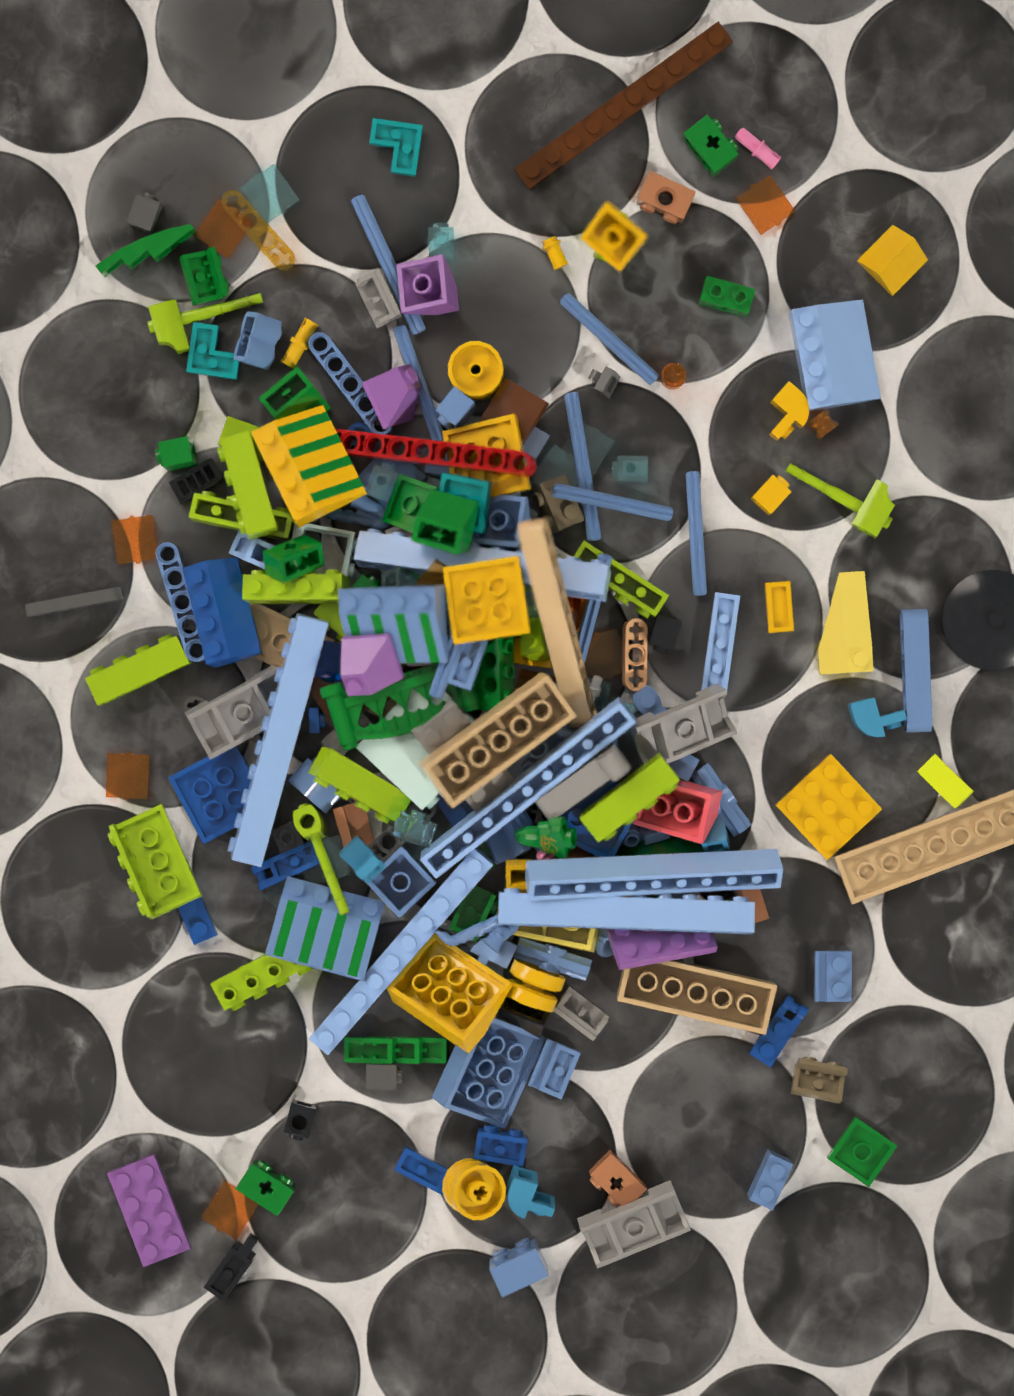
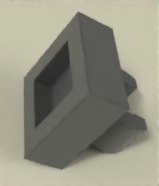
[588,366,621,399]

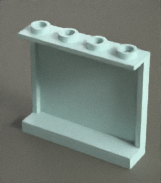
[356,688,475,810]

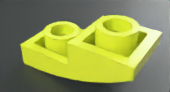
[917,754,974,809]

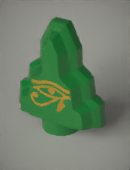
[514,817,577,859]

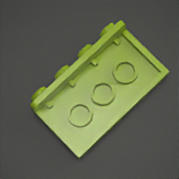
[108,804,202,919]

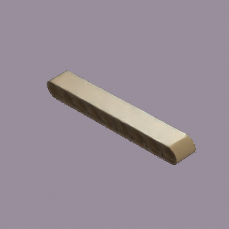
[518,518,597,729]

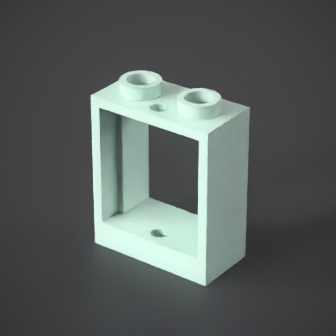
[292,523,358,578]

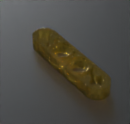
[221,190,295,271]

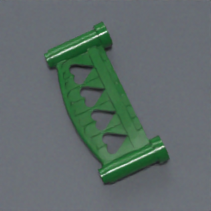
[319,663,480,751]

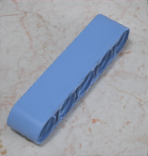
[309,332,393,435]
[156,542,205,662]
[900,609,932,733]

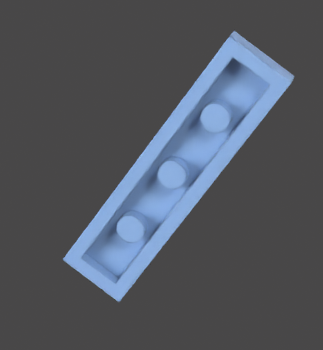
[701,592,740,690]

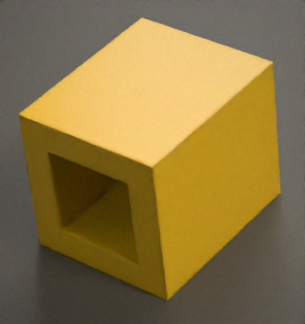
[750,475,792,516]

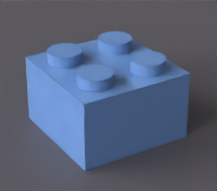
[365,845,437,918]
[489,1238,548,1297]

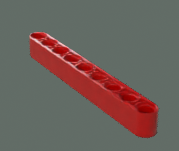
[335,429,537,477]

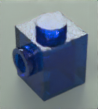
[315,640,341,683]

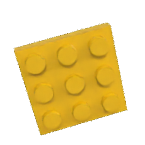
[442,414,531,499]
[443,556,531,645]
[775,754,882,860]

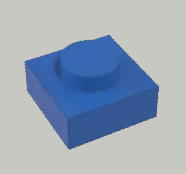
[309,708,326,733]

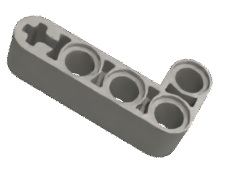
[535,742,631,821]

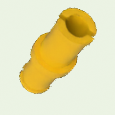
[281,317,319,369]

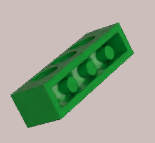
[475,636,515,711]

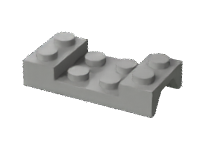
[184,664,278,760]
[630,683,737,766]
[411,699,515,812]
[577,1180,691,1269]

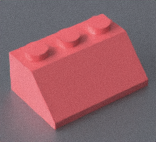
[633,779,722,844]

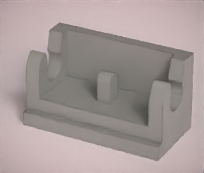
[355,268,402,329]
[554,986,609,1041]

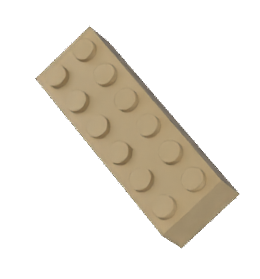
[418,672,576,808]
[616,960,777,1035]

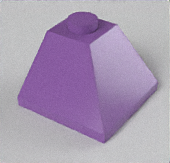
[396,254,459,315]
[362,364,421,429]
[341,633,404,696]

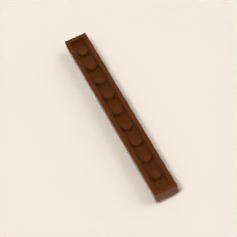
[514,21,733,190]

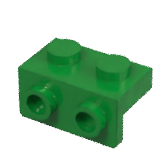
[179,246,229,306]
[449,885,498,942]

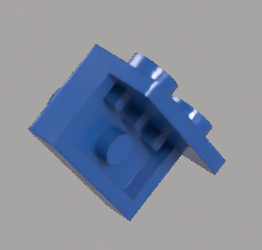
[474,1125,528,1167]

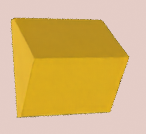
[580,201,648,272]
[857,225,928,296]

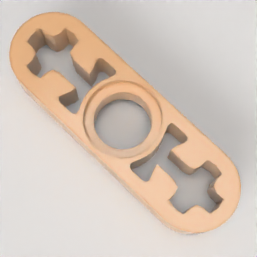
[622,618,647,691]

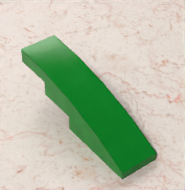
[95,224,196,277]
[344,1036,449,1064]

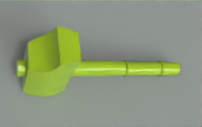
[147,293,263,354]
[785,463,895,539]
[293,803,350,916]

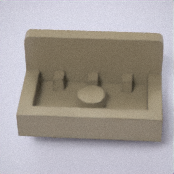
[531,474,585,535]
[791,1057,848,1104]

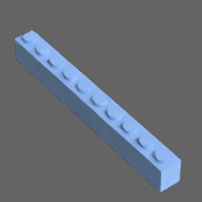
[354,529,611,602]
[228,613,328,867]
[420,697,636,878]
[309,847,494,1055]
[525,849,783,900]
[498,888,755,934]

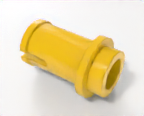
[542,236,569,270]

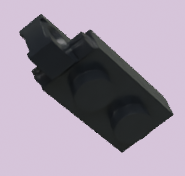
[203,1233,259,1302]

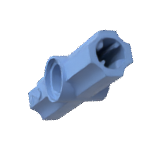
[691,763,751,837]
[514,937,592,981]

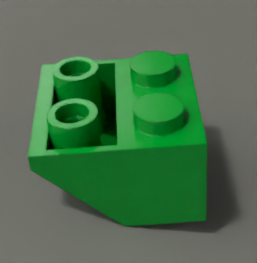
[258,366,332,420]
[411,489,480,554]

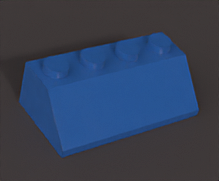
[182,557,263,668]

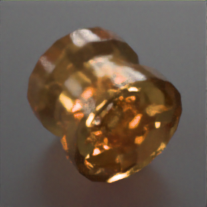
[660,363,687,390]
[807,408,839,439]

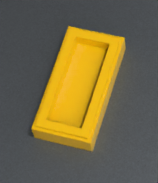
[765,581,794,633]

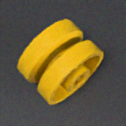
[448,341,504,401]
[507,959,565,1012]
[442,1158,506,1220]

